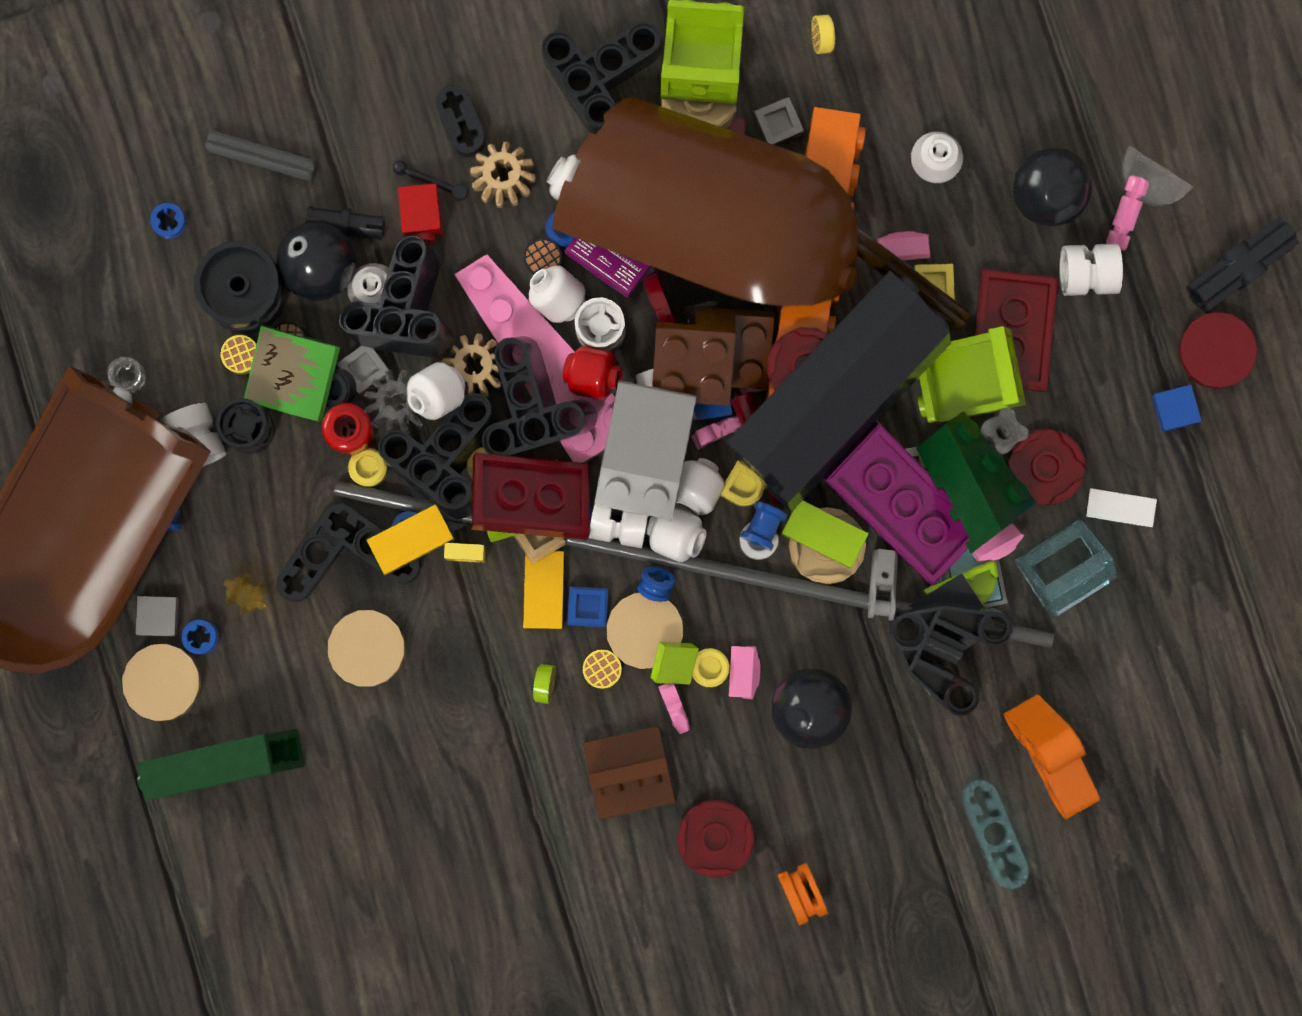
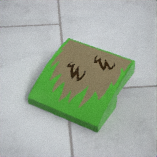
[244,326,340,422]

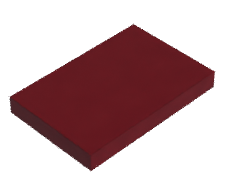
[974,269,1058,392]
[472,453,590,540]

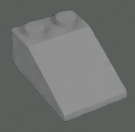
[594,380,696,520]

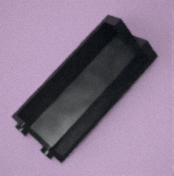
[726,271,951,512]

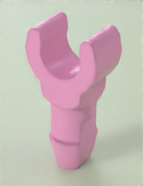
[691,415,741,450]
[658,684,690,734]

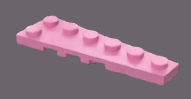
[455,254,615,463]

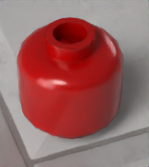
[563,346,623,400]
[322,403,375,455]

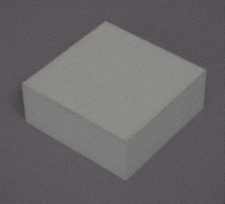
[754,97,804,146]
[337,345,391,396]
[136,596,179,636]

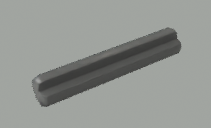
[205,131,317,181]

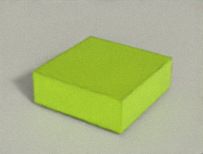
[650,642,699,685]

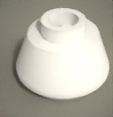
[911,132,963,183]
[347,263,389,304]

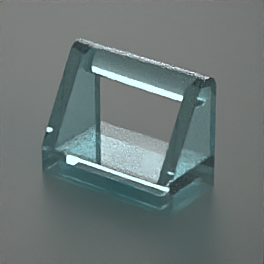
[1015,519,1118,619]

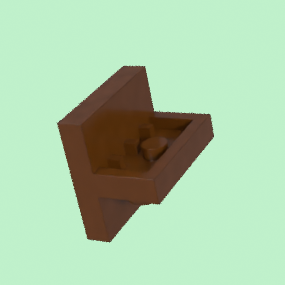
[583,726,675,820]

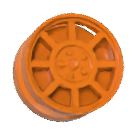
[778,863,828,926]

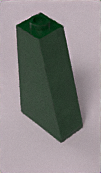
[137,729,305,801]

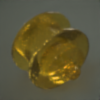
[223,573,266,616]

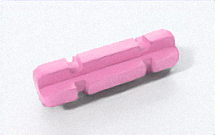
[1106,175,1149,251]

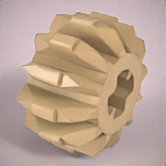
[470,142,536,208]
[442,334,502,398]

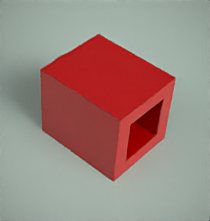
[398,183,444,244]

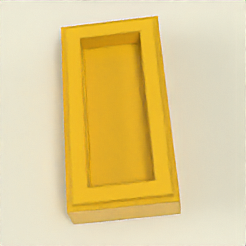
[367,504,455,575]
[523,551,564,629]

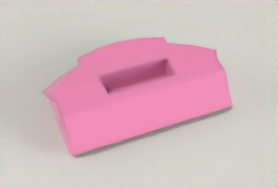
[877,231,930,261]
[972,523,1024,562]
[729,646,761,699]

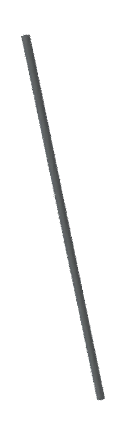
[334,481,1054,648]

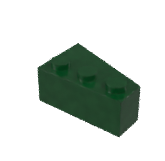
[916,411,1036,554]

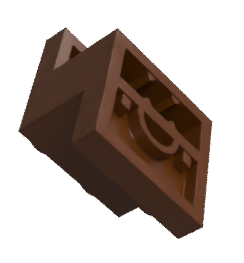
[652,307,774,406]

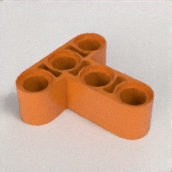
[1004,694,1100,820]

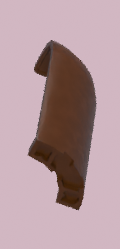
[552,96,858,306]
[0,366,211,674]

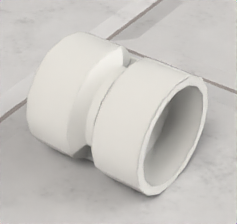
[1060,244,1123,296]
[575,297,625,352]
[160,403,227,467]
[589,505,649,549]

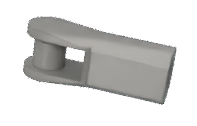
[867,549,898,621]

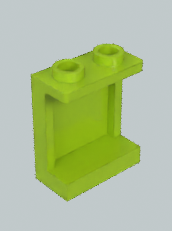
[660,0,744,104]
[917,326,1026,425]

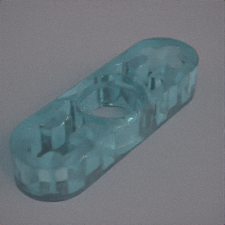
[961,780,1029,889]

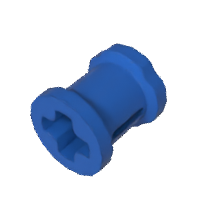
[740,501,787,551]

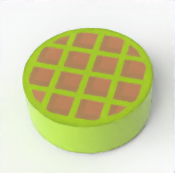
[533,664,556,704]

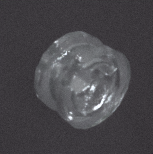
[107,357,146,393]

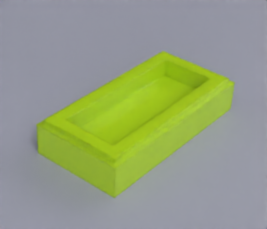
[781,501,869,569]

